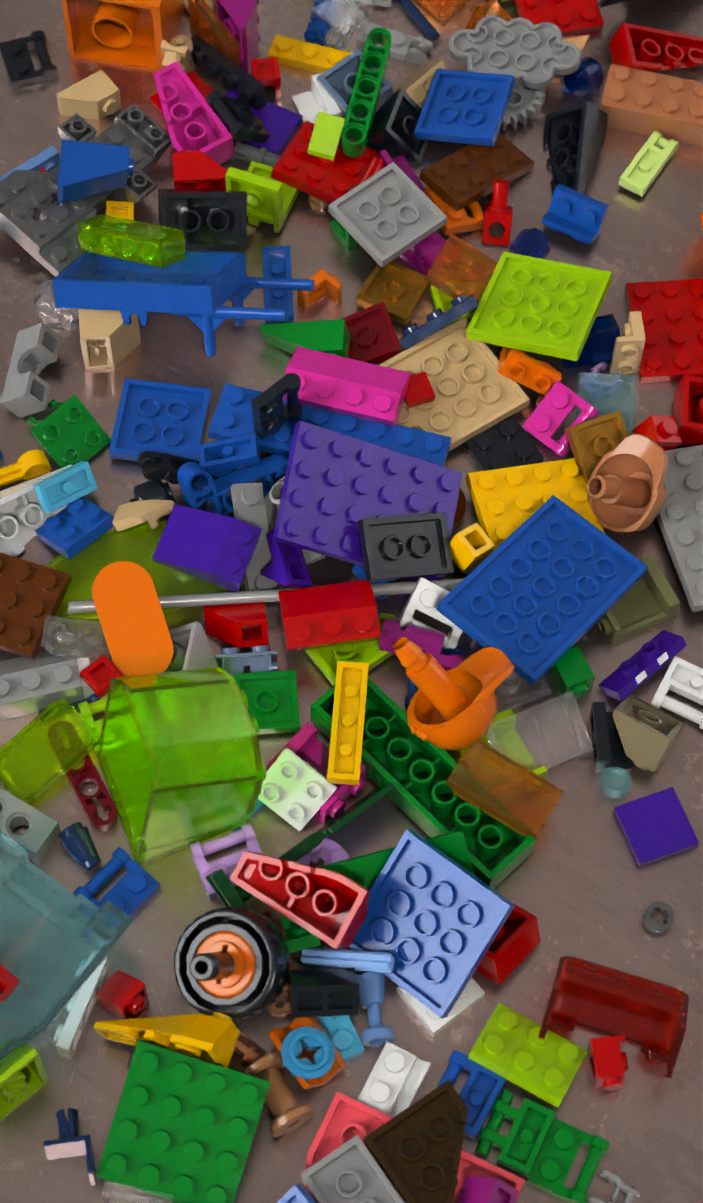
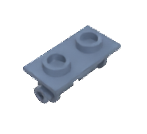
[215,645,278,680]

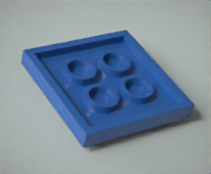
[414,69,516,146]
[109,378,211,461]

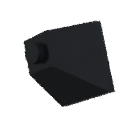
[367,88,430,165]

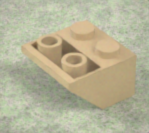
[78,309,141,370]

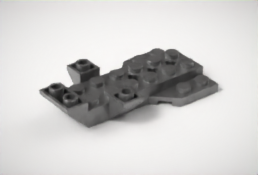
[0,103,171,277]

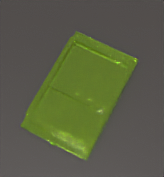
[0,697,102,805]

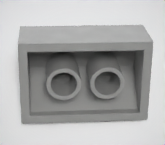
[0,645,84,721]

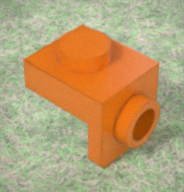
[297,269,342,311]

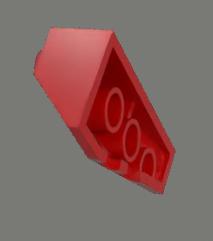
[608,22,703,72]
[229,851,370,949]

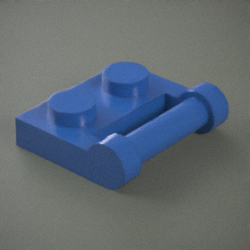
[73,847,161,934]
[436,1050,507,1140]

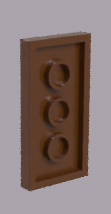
[419,132,535,211]

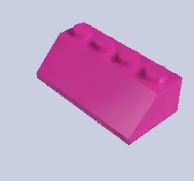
[283,347,411,427]

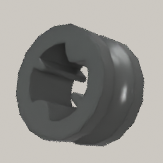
[643,901,675,933]

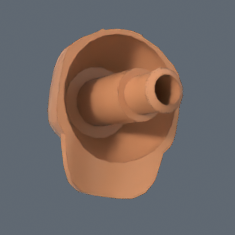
[586,434,668,533]

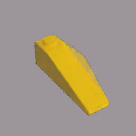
[93,1012,240,1067]

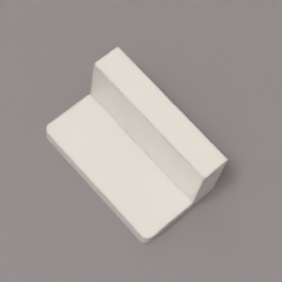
[292,73,341,124]

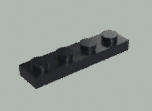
[190,34,266,110]

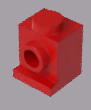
[587,1034,629,1090]

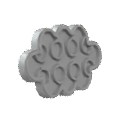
[449,16,581,89]

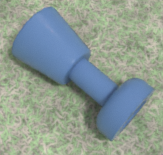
[357,972,395,1047]

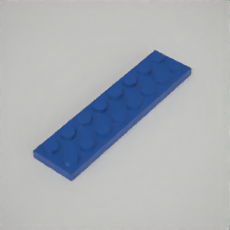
[208,383,451,467]

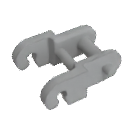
[588,1170,640,1203]

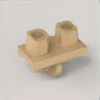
[160,34,195,73]

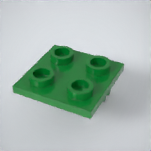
[26,395,111,468]

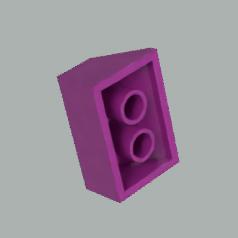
[215,0,260,75]

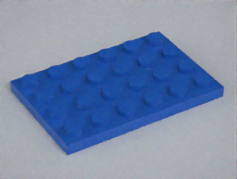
[437,495,648,686]

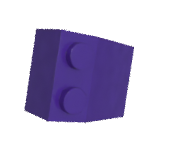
[152,504,262,592]

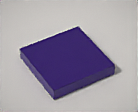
[613,787,699,867]

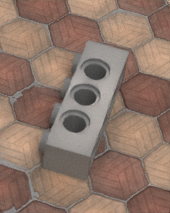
[0,787,61,864]

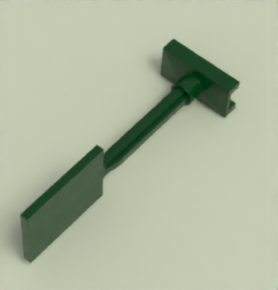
[205,783,395,909]

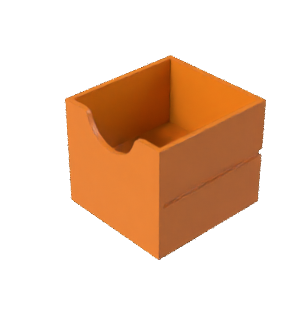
[61,0,184,72]

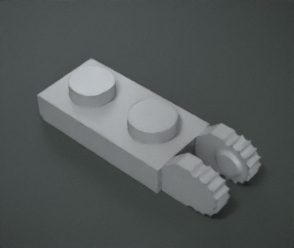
[355,21,433,65]

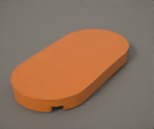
[92,561,174,683]

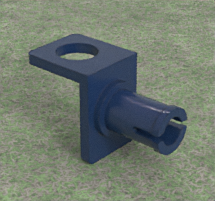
[43,1108,96,1186]

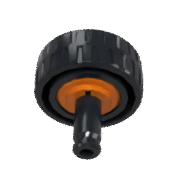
[173,907,290,1021]

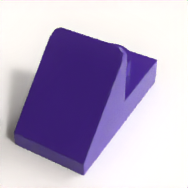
[261,529,312,588]

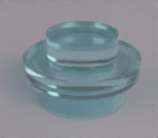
[600,767,632,798]

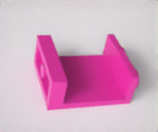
[266,722,367,824]

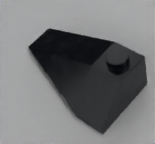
[543,101,608,194]

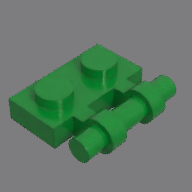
[475,1089,556,1177]

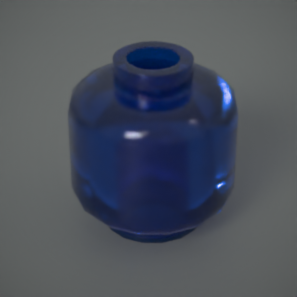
[564,57,604,96]
[509,228,550,259]

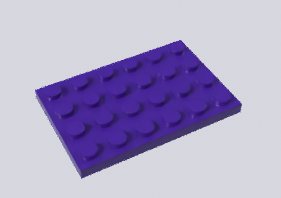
[272,421,463,581]

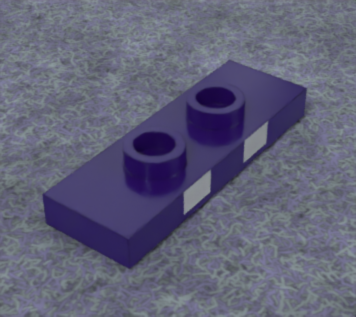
[599,630,687,701]

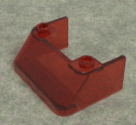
[538,956,689,1079]

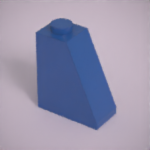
[57,140,134,203]

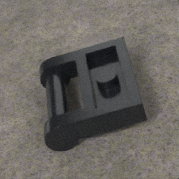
[0,30,58,90]
[206,91,270,144]
[251,373,302,440]

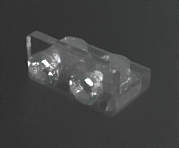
[40,615,111,660]

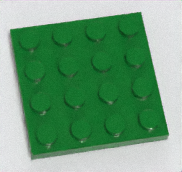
[96,1040,271,1203]

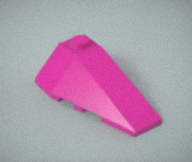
[153,61,235,165]

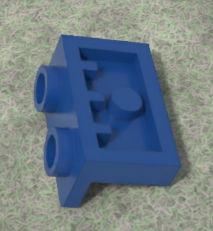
[541,184,609,244]

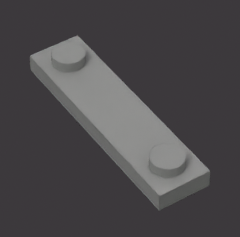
[230,483,278,591]

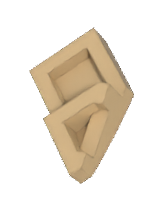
[112,499,176,532]

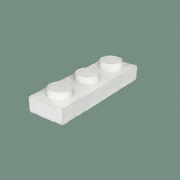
[54,953,110,1059]

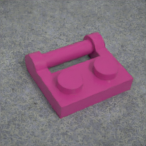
[522,380,599,458]

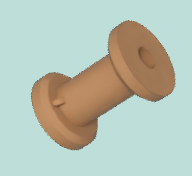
[243,1052,315,1137]

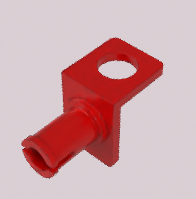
[482,179,513,245]

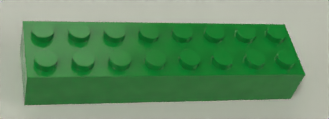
[311,678,537,889]

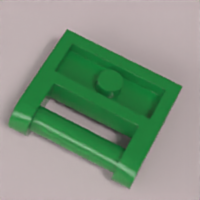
[526,1118,611,1203]

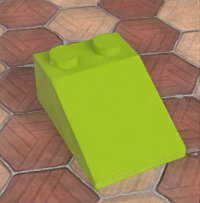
[0,1042,50,1121]

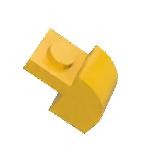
[450,522,495,574]

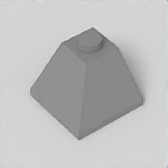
[144,621,218,698]

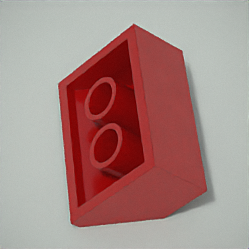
[278,580,381,653]

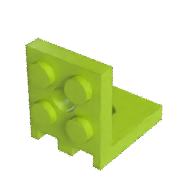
[225,161,300,233]

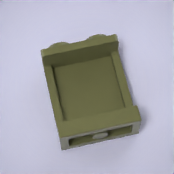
[597,554,680,644]

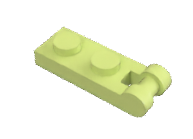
[618,131,679,197]

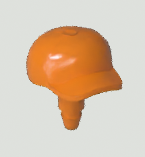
[393,637,515,750]

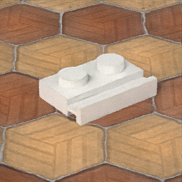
[357,1042,431,1118]

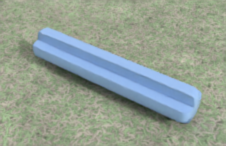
[300,947,395,973]

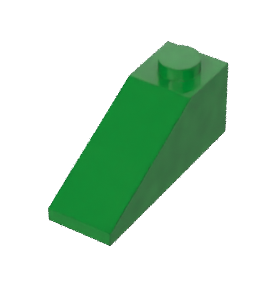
[259,319,350,358]

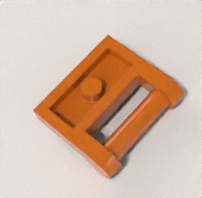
[424,186,485,235]

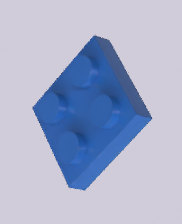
[35,497,114,559]

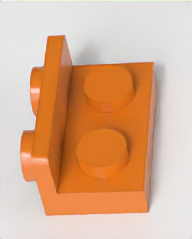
[497,347,562,396]

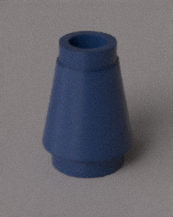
[58,822,102,872]

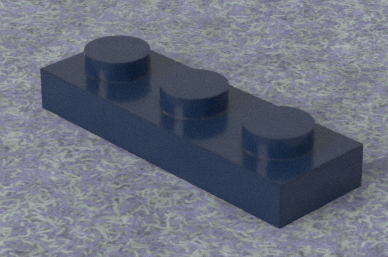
[399,293,479,351]

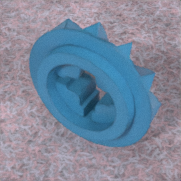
[280,1027,335,1081]

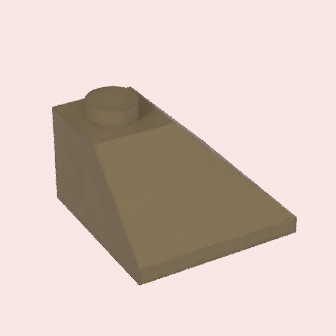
[612,694,685,772]

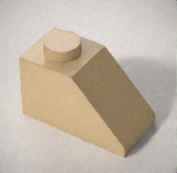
[56,69,122,120]

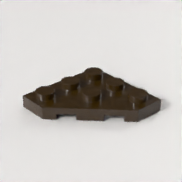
[363,1080,468,1203]

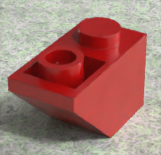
[203,602,269,648]
[95,970,150,1020]

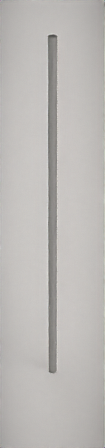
[68,578,465,614]

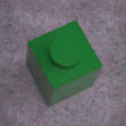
[548,646,595,701]

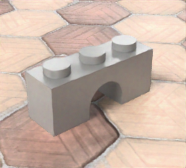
[0,323,62,418]

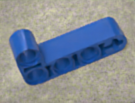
[177,453,289,516]

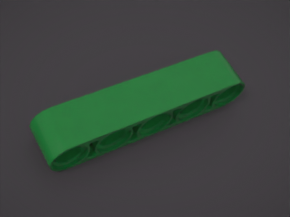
[341,27,392,158]

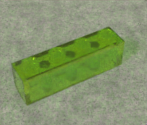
[77,214,186,268]

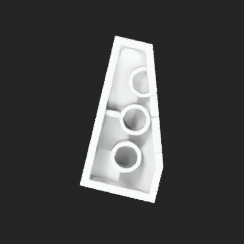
[0,465,73,557]

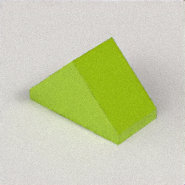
[307,111,345,161]

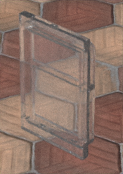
[486,691,594,784]

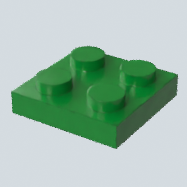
[233,670,300,736]

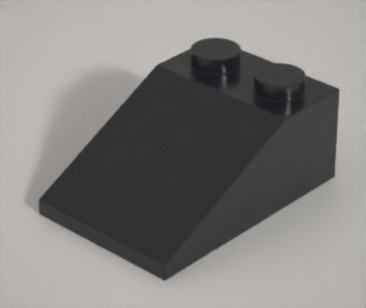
[158,188,247,250]

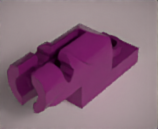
[379,619,465,670]

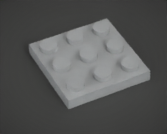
[328,162,447,267]

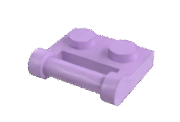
[189,822,262,900]

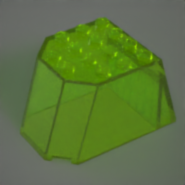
[97,667,266,865]

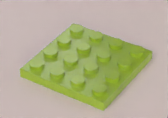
[466,251,612,361]

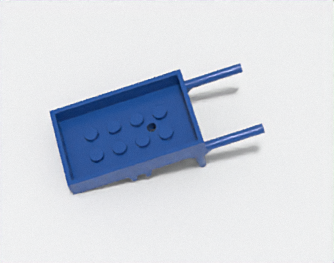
[52,247,315,356]

